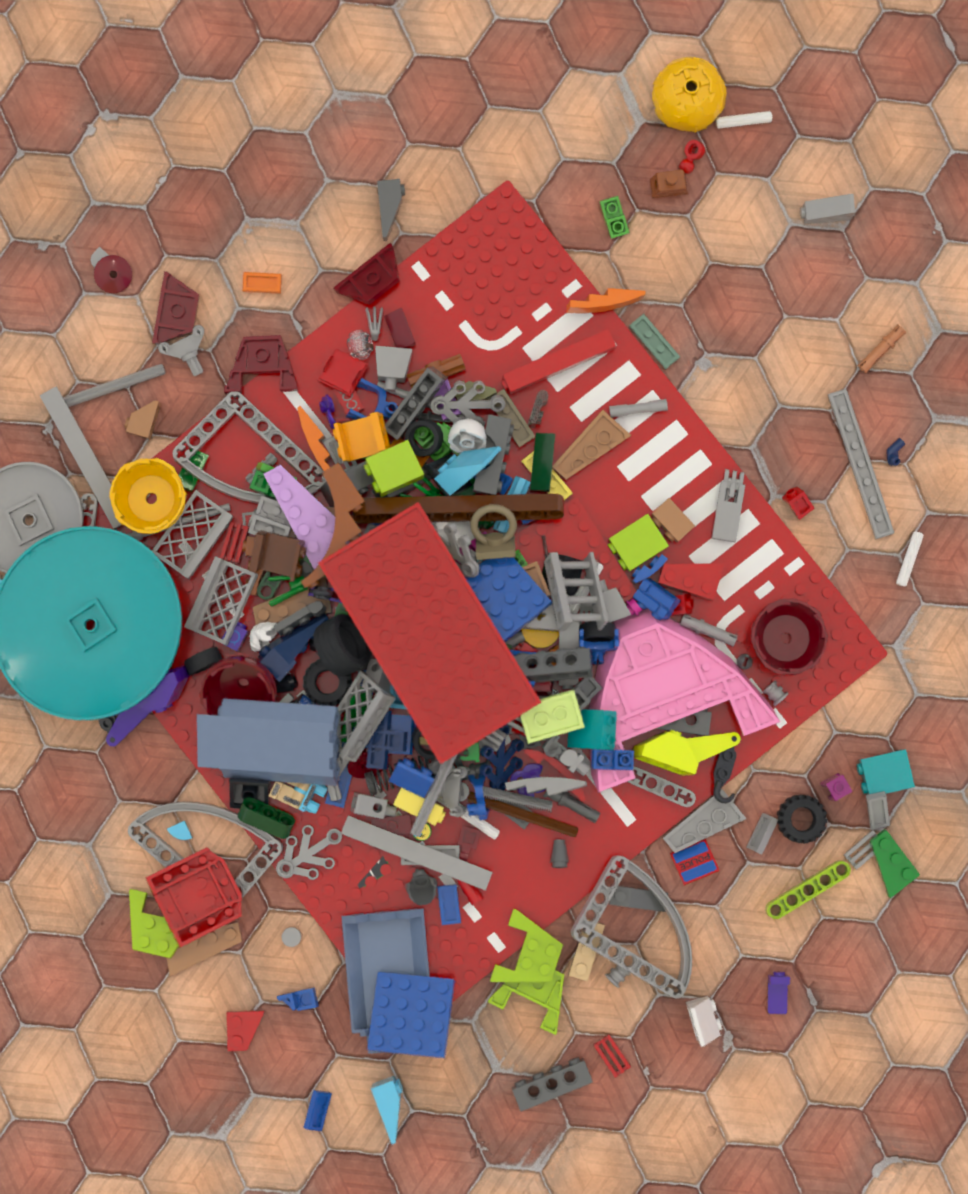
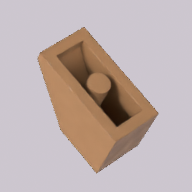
[125,400,161,440]

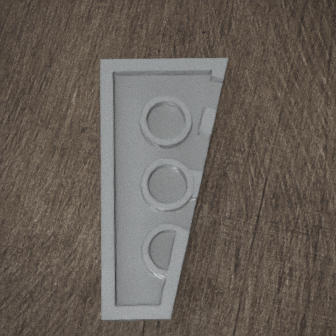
[663,789,747,853]

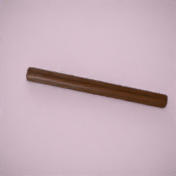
[467,792,578,837]

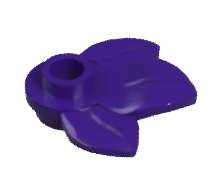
[319,395,336,429]
[510,763,546,797]

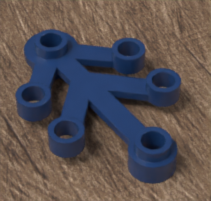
[479,724,524,791]

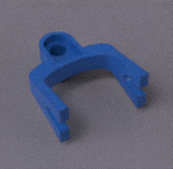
[346,378,398,420]
[579,629,619,665]
[467,774,490,820]

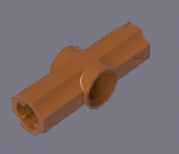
[407,354,466,388]

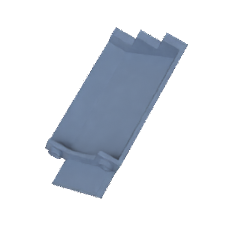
[197,699,340,786]
[342,908,430,1054]

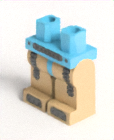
[269,781,328,814]

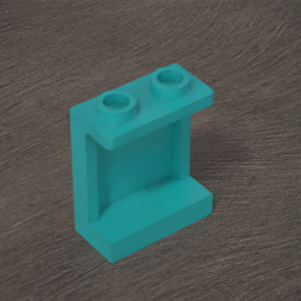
[567,709,617,750]
[856,749,915,795]

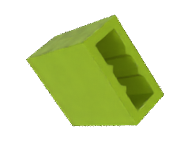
[363,440,424,497]
[608,514,669,572]

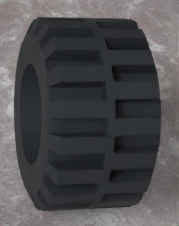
[303,659,352,706]
[777,795,828,844]

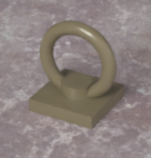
[470,504,517,560]

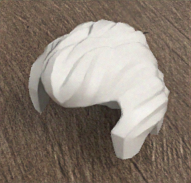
[250,622,277,652]

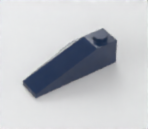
[258,613,329,682]

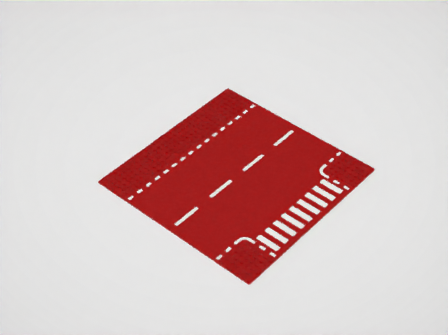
[83,181,887,1002]

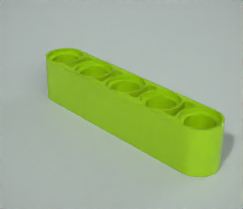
[765,860,851,919]

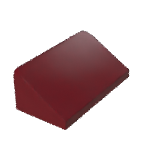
[384,308,416,348]

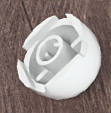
[448,418,487,454]

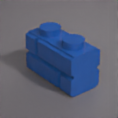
[633,578,680,620]

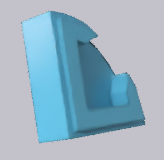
[167,821,193,840]

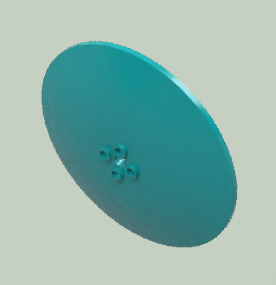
[0,526,182,720]

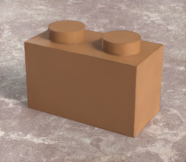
[651,498,695,543]

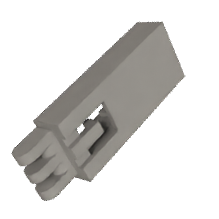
[711,469,745,543]

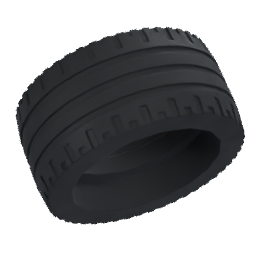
[313,614,371,677]

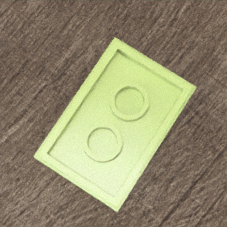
[520,689,584,743]

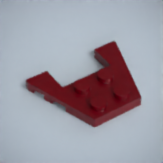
[224,335,298,394]

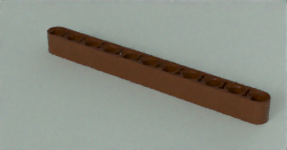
[353,494,564,524]

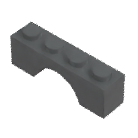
[473,415,514,495]

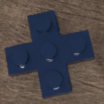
[352,711,408,769]

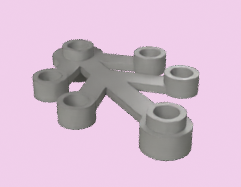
[430,381,505,427]
[432,523,479,577]
[276,825,342,880]

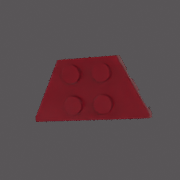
[333,243,400,305]
[152,271,200,344]

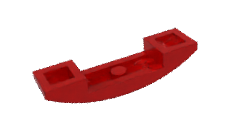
[524,749,586,802]

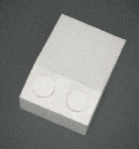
[686,996,722,1047]

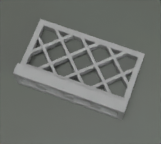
[152,490,234,580]
[184,556,258,646]
[337,671,396,762]

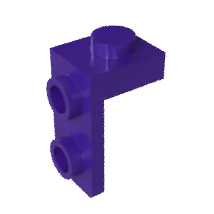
[767,971,790,1014]

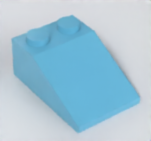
[434,446,501,495]
[371,1076,403,1144]

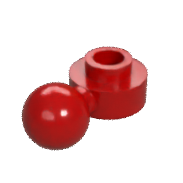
[679,140,705,174]

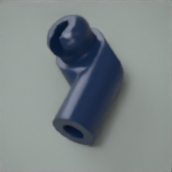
[886,438,905,466]

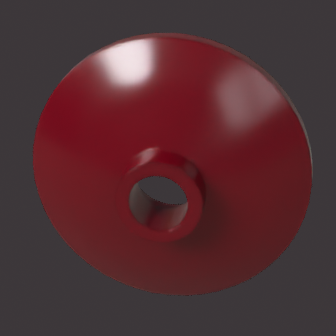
[94,255,132,293]
[347,752,383,779]

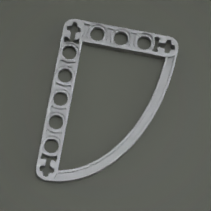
[173,392,326,504]
[128,801,283,898]
[571,855,692,999]

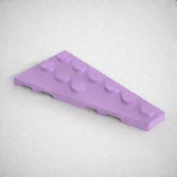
[264,465,350,570]

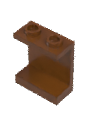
[249,530,307,582]

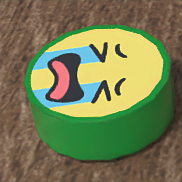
[413,823,431,841]

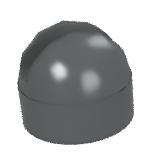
[737,654,753,670]

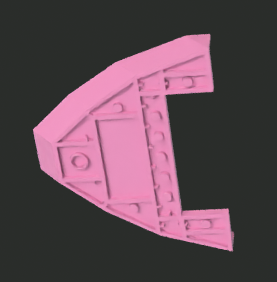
[589,609,780,793]

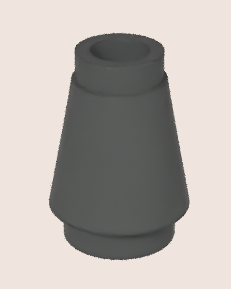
[550,840,569,868]

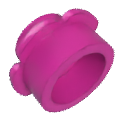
[626,598,642,616]

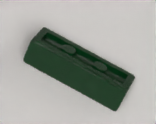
[530,433,555,492]

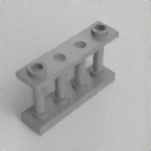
[544,552,609,631]

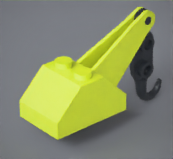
[633,730,741,804]

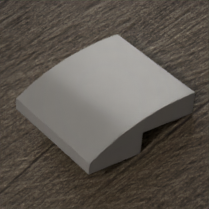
[248,495,292,537]

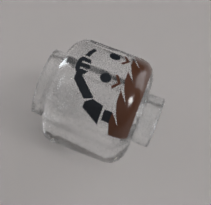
[346,330,374,360]

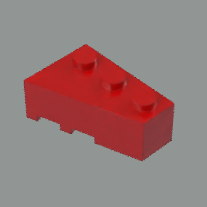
[657,563,725,601]

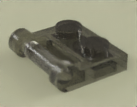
[528,390,549,429]

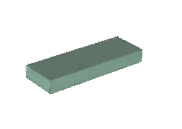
[629,313,680,370]

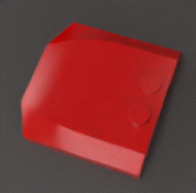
[145,847,242,948]

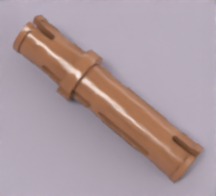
[857,324,906,374]

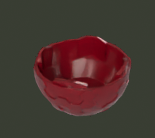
[751,599,828,675]
[199,655,277,716]

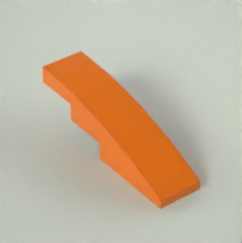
[566,288,645,313]
[297,406,331,471]

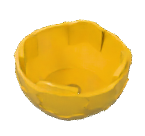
[652,57,727,133]
[109,458,186,534]

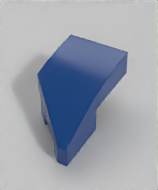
[277,987,319,1011]

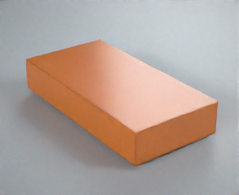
[242,272,282,294]

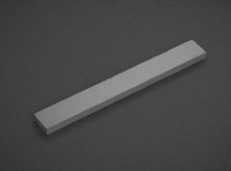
[39,386,122,529]
[827,389,894,540]
[341,816,493,890]

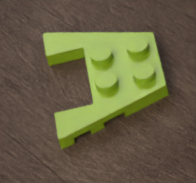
[129,889,179,959]
[490,909,563,982]
[488,970,564,1035]

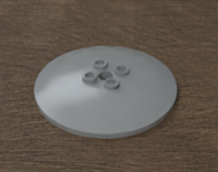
[0,462,84,573]

